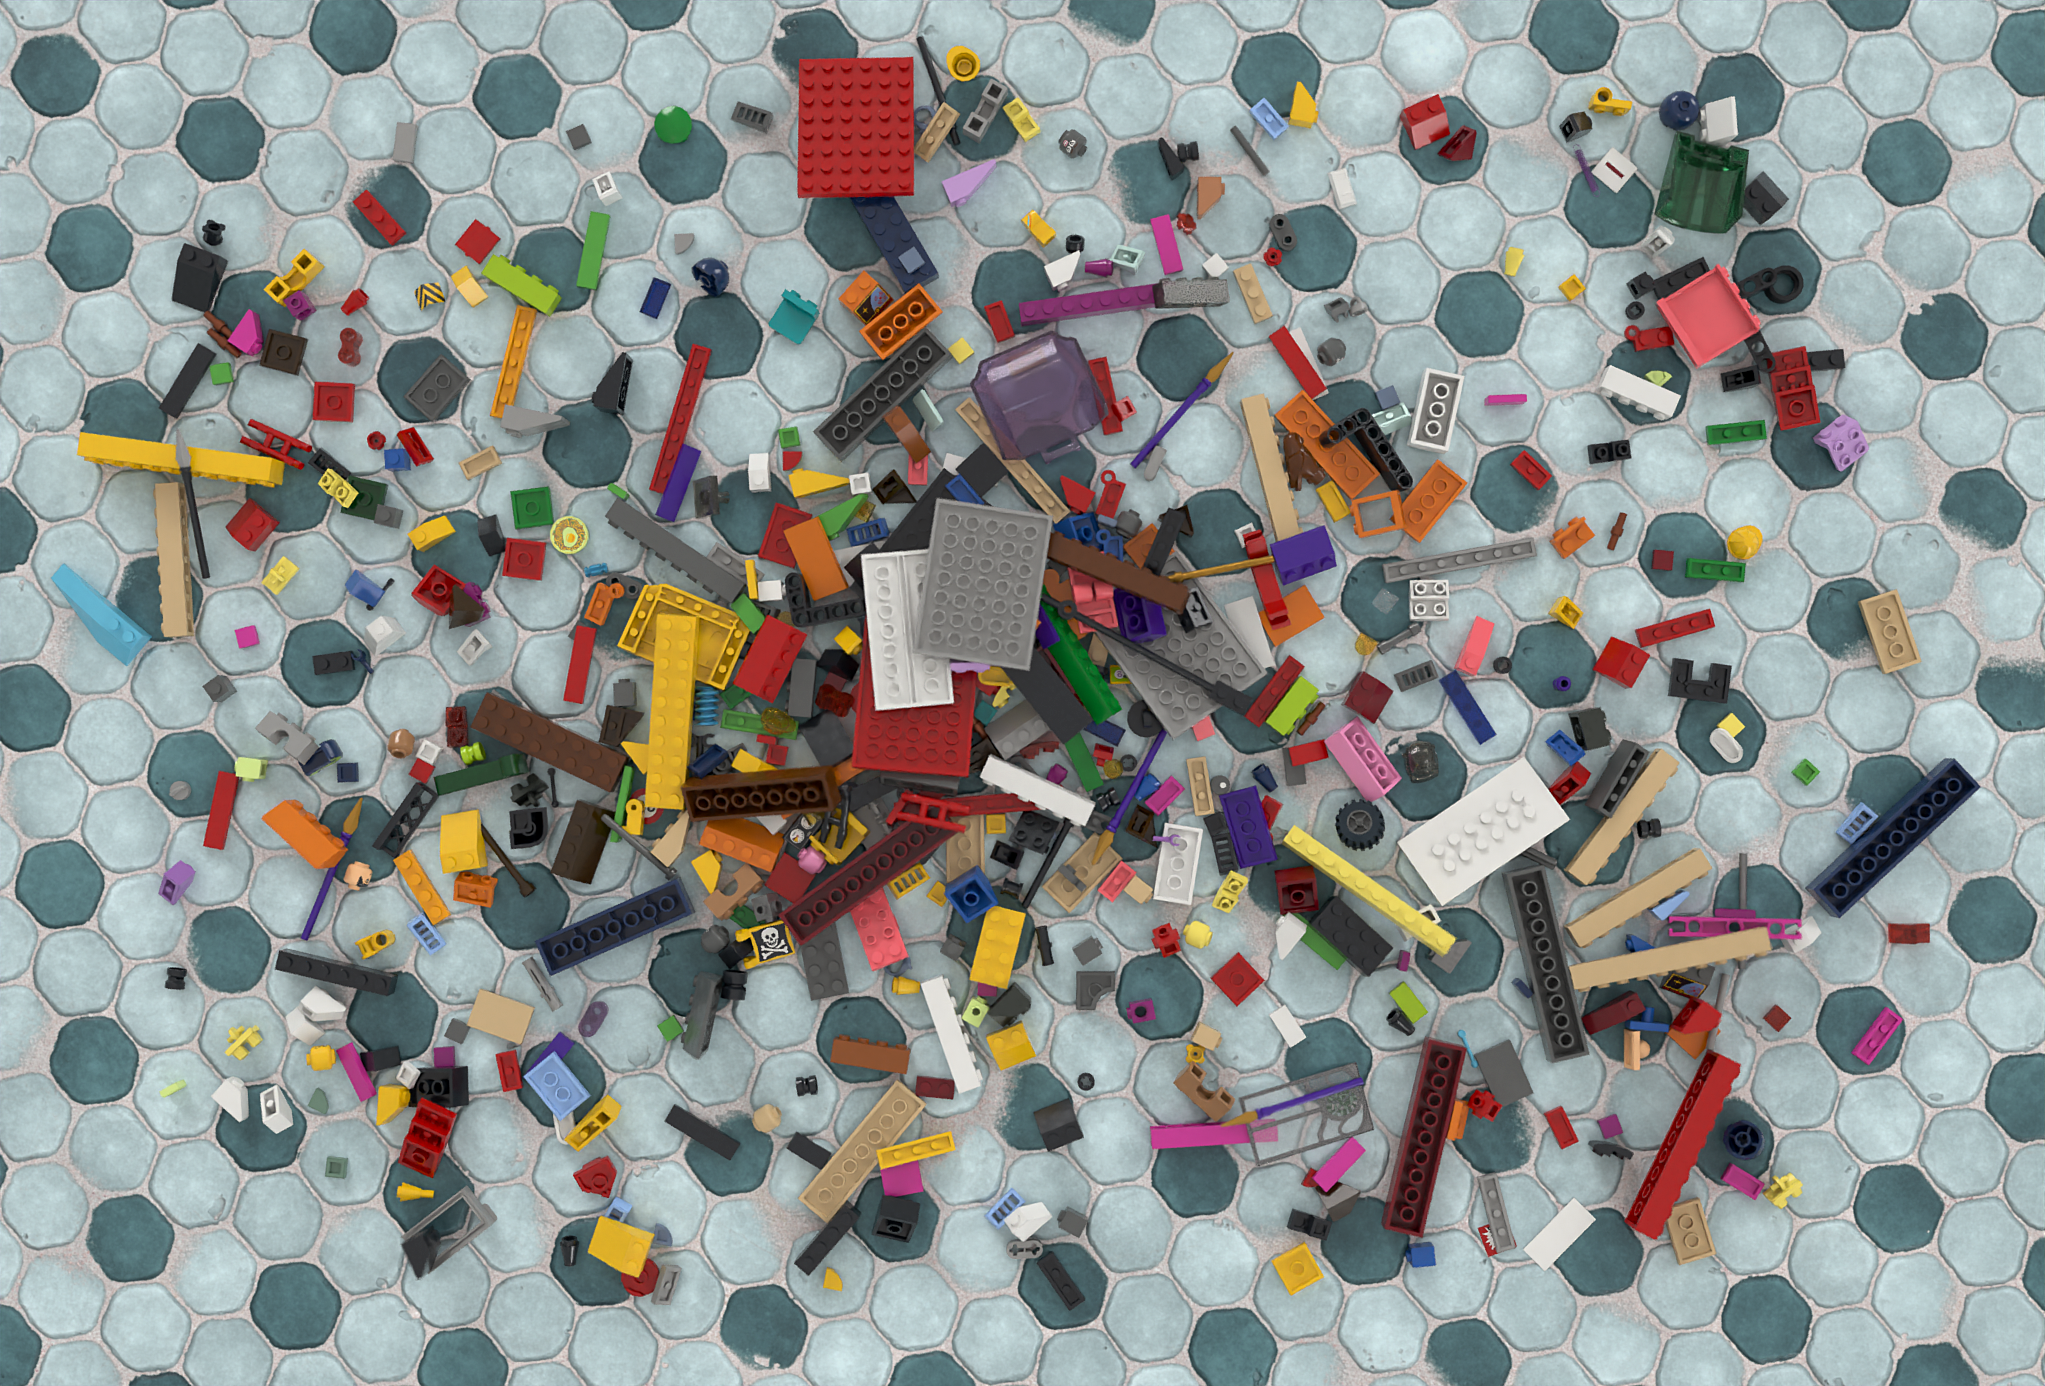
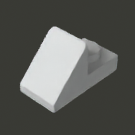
[457,629,493,666]

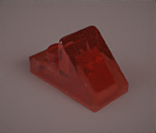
[1888,923,1930,944]

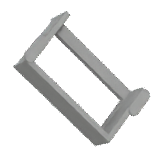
[401,1185,497,1274]

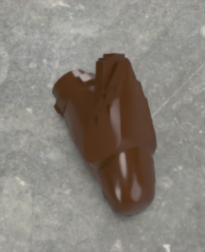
[1283,432,1326,491]

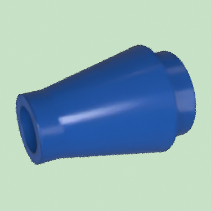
[1134,773,1161,801]

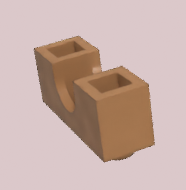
[703,863,765,921]
[1173,1060,1236,1122]

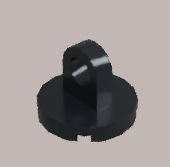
[1127,700,1163,738]

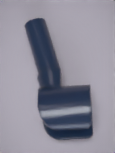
[351,649,374,674]

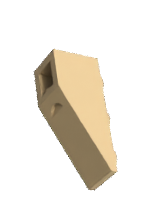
[651,809,690,867]

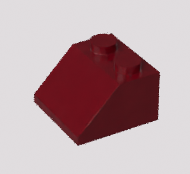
[1341,671,1393,724]
[1274,865,1319,915]

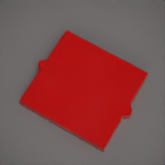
[455,219,501,264]

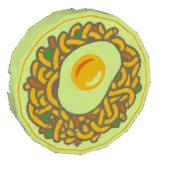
[550,516,589,554]

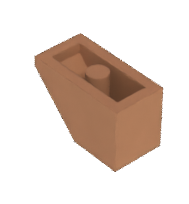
[1197,177,1225,219]

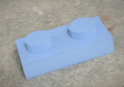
[1249,98,1289,140]

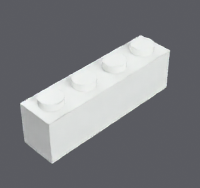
[1596,365,1681,420]

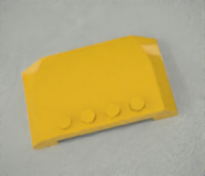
[617,584,751,691]

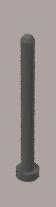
[601,814,677,881]

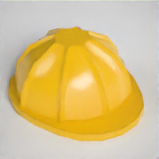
[946,46,980,81]
[1727,525,1763,560]

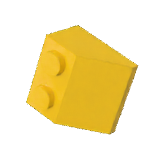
[986,1020,1036,1071]

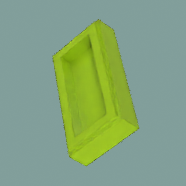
[1389,981,1428,1024]

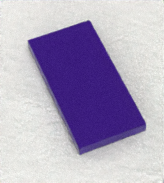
[1219,785,1278,869]

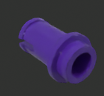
[1553,676,1571,691]

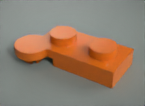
[584,582,624,626]

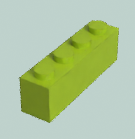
[481,254,562,317]

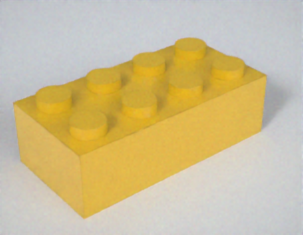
[969,906,1026,989]

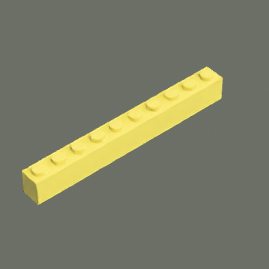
[1282,825,1456,957]

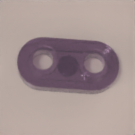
[578,1001,609,1037]

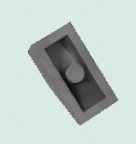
[1428,939,1472,974]

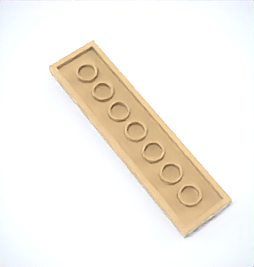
[798,1079,927,1223]

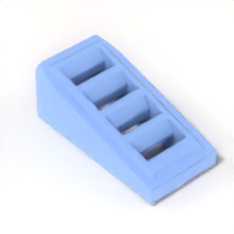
[1836,802,1878,845]
[1647,890,1690,921]
[407,911,446,955]
[984,1188,1026,1230]
[604,1197,632,1223]

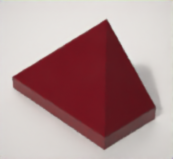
[1438,125,1477,161]

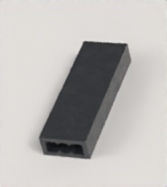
[1000,646,1093,745]

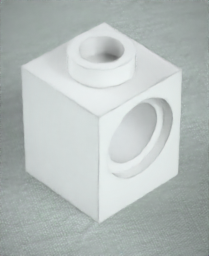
[849,473,873,497]
[757,580,787,602]

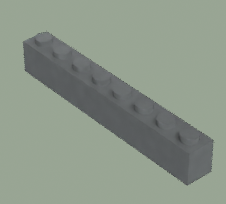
[605,498,747,604]

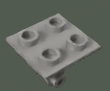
[852,797,898,849]

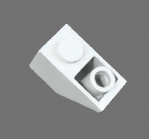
[298,986,346,1021]

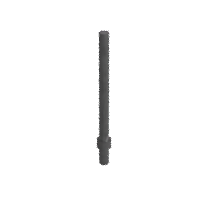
[1738,853,1747,969]

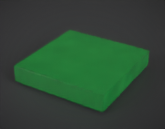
[510,486,554,530]

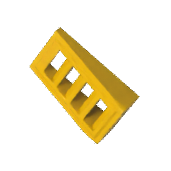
[887,862,930,900]

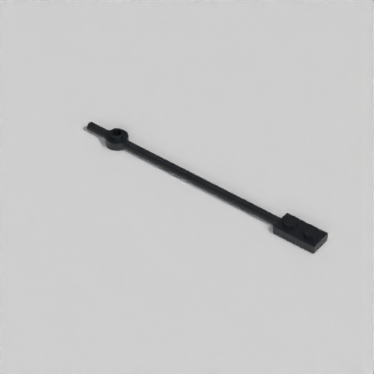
[1040,593,1252,716]

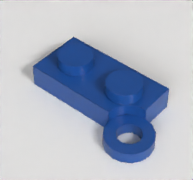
[1095,529,1123,562]

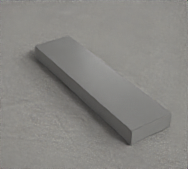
[1477,1172,1516,1253]

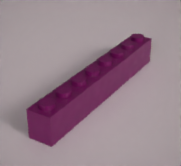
[1019,281,1173,326]

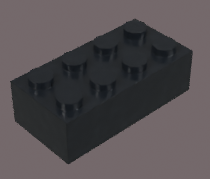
[1307,896,1394,977]

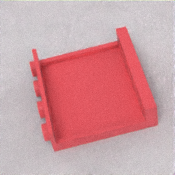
[1655,264,1761,369]

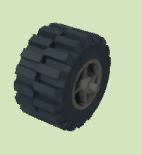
[1335,799,1385,851]

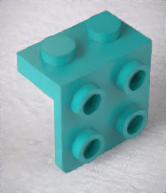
[769,289,820,345]

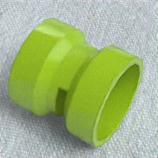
[460,742,486,765]

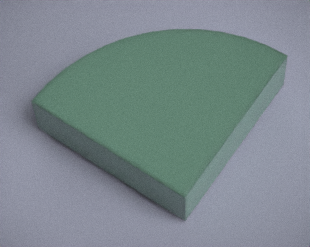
[308,1088,329,1114]

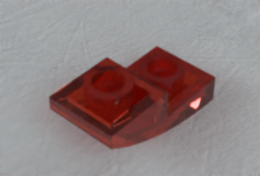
[445,706,468,748]
[1020,741,1059,759]

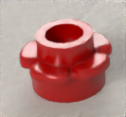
[1263,248,1282,266]
[367,431,386,450]

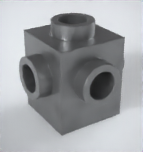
[751,892,782,923]

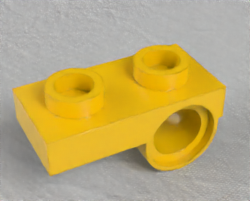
[1588,87,1632,116]

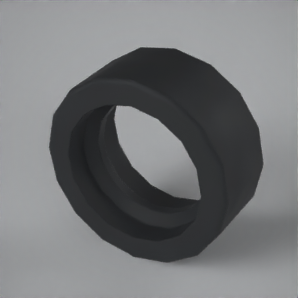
[1764,265,1804,304]

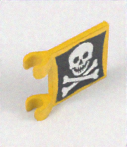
[735,919,795,969]

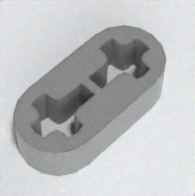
[1006,1238,1043,1259]

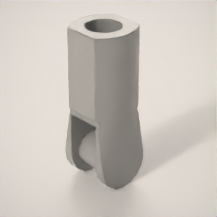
[1144,446,1167,481]

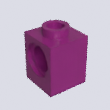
[283,290,317,321]
[1126,998,1156,1024]

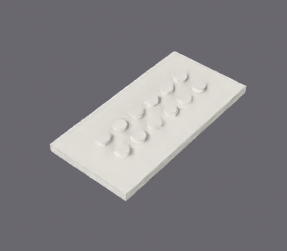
[861,549,954,710]
[1397,757,1570,907]

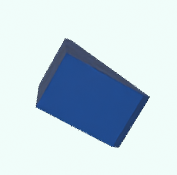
[345,569,386,607]

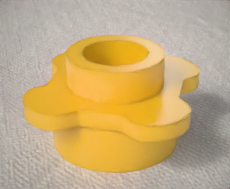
[1185,1044,1205,1064]

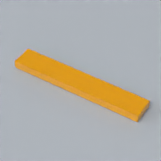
[490,305,537,419]

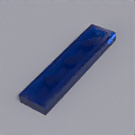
[1438,670,1497,745]

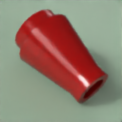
[340,288,369,316]

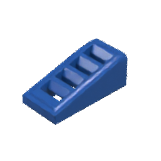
[846,518,890,547]

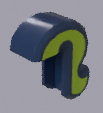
[298,739,343,776]

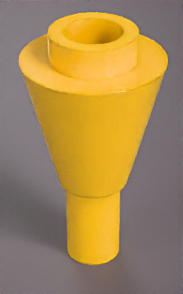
[397,1182,434,1202]

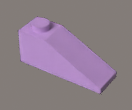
[942,159,996,207]

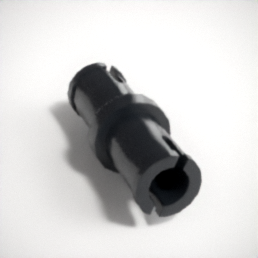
[1035,925,1054,966]

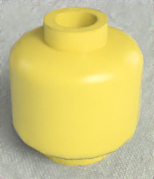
[1183,921,1213,949]

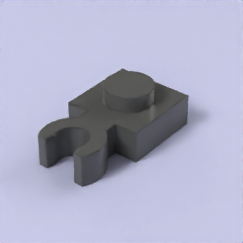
[1058,863,1087,892]

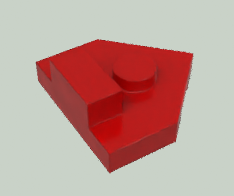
[573,1155,617,1198]

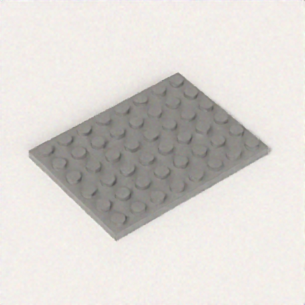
[913,498,1053,671]
[1094,551,1267,740]

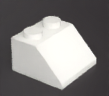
[1698,97,1738,147]

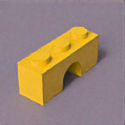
[263,249,325,307]

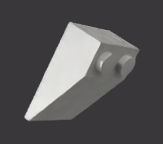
[500,404,570,438]

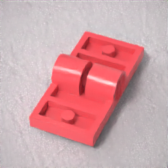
[1067,551,1118,634]
[850,887,909,971]

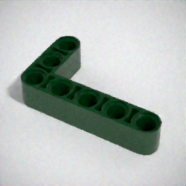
[433,754,529,796]

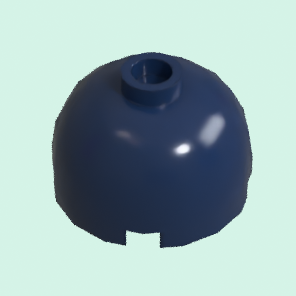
[1659,90,1700,131]
[691,257,730,297]
[1723,1120,1765,1161]

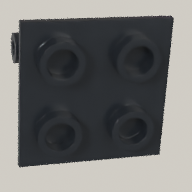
[1008,811,1060,855]

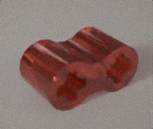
[338,328,363,367]
[815,684,853,717]

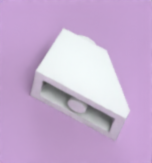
[1044,250,1080,291]
[748,453,771,493]
[1275,912,1307,960]
[1780,916,1821,953]
[211,1076,249,1122]
[260,1085,293,1134]
[1004,1202,1053,1242]

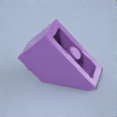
[158,860,196,905]

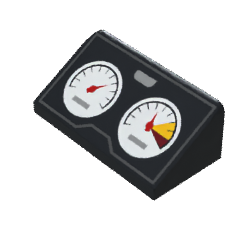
[782,812,823,851]

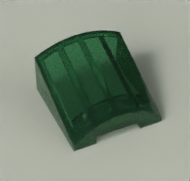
[1654,131,1749,233]

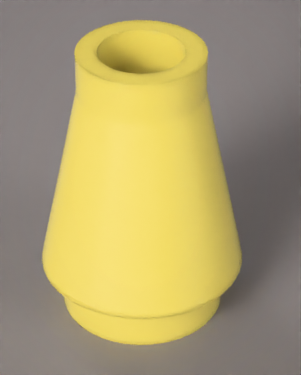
[1504,247,1525,277]

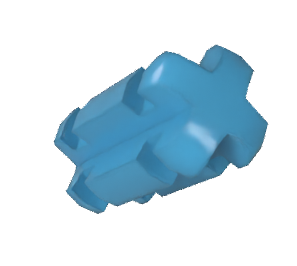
[584,563,608,577]

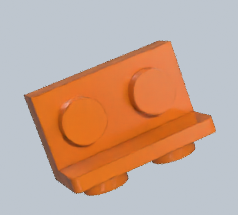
[1549,516,1595,559]
[453,871,498,908]
[1446,1098,1469,1141]

